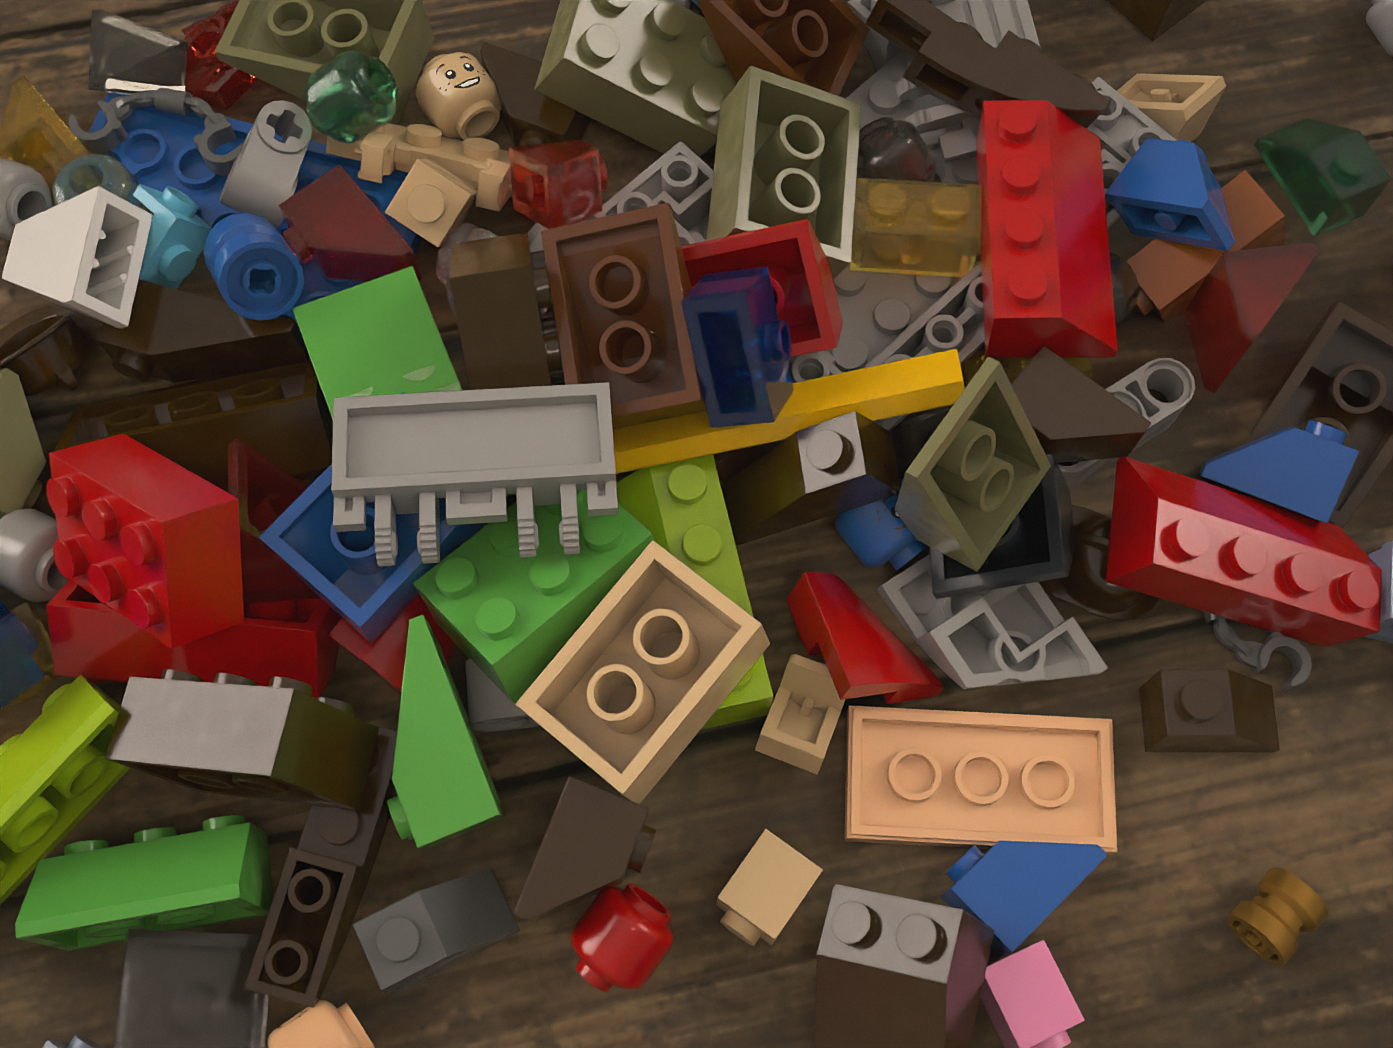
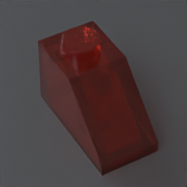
[509,140,608,229]
[278,165,422,282]

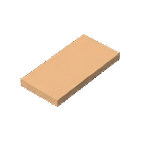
[844,706,1117,855]

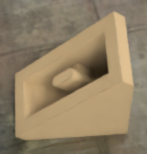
[1117,73,1226,142]

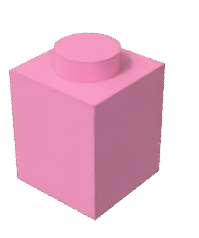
[980,940,1085,1048]

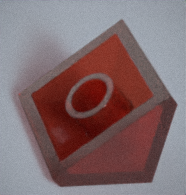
[1184,243,1320,393]
[228,438,320,603]

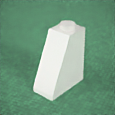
[2,186,153,329]

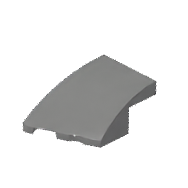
[876,554,1108,689]

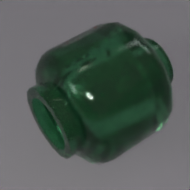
[305,50,398,144]

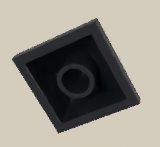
[930,454,1076,599]

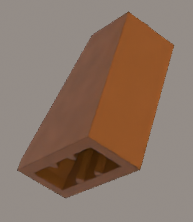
[1122,170,1285,323]

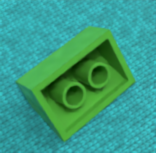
[15,815,273,951]

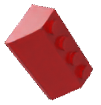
[976,100,1118,358]
[681,219,843,372]
[1106,456,1382,647]
[46,559,342,698]

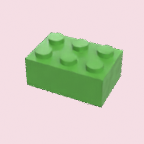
[413,489,655,705]

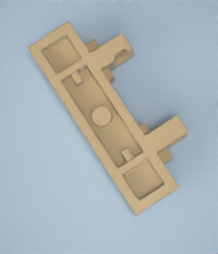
[326,111,572,212]

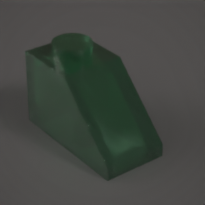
[1254,118,1392,236]

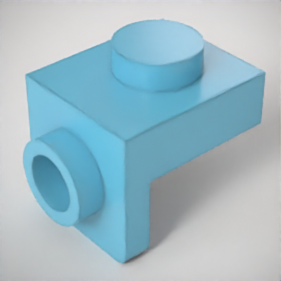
[133,184,212,289]

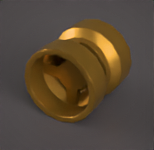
[1226,867,1329,967]

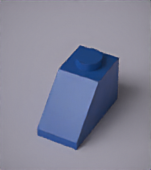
[1105,138,1235,251]
[1199,419,1359,523]
[941,841,1108,958]

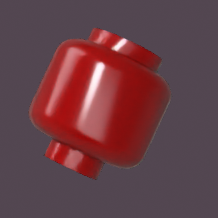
[570,883,674,992]

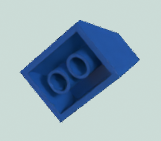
[259,392,485,644]

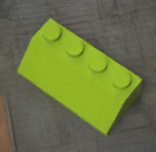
[616,454,773,730]
[0,674,130,905]

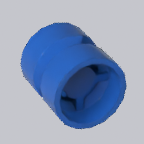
[203,213,304,321]

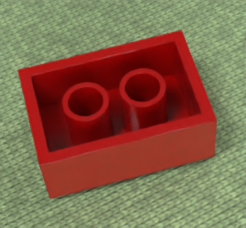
[46,434,244,649]

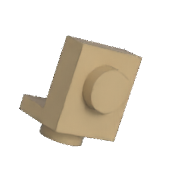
[755,654,846,775]

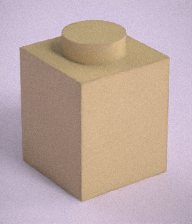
[385,158,477,247]
[716,829,823,946]

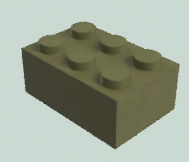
[534,0,736,157]
[707,66,861,279]

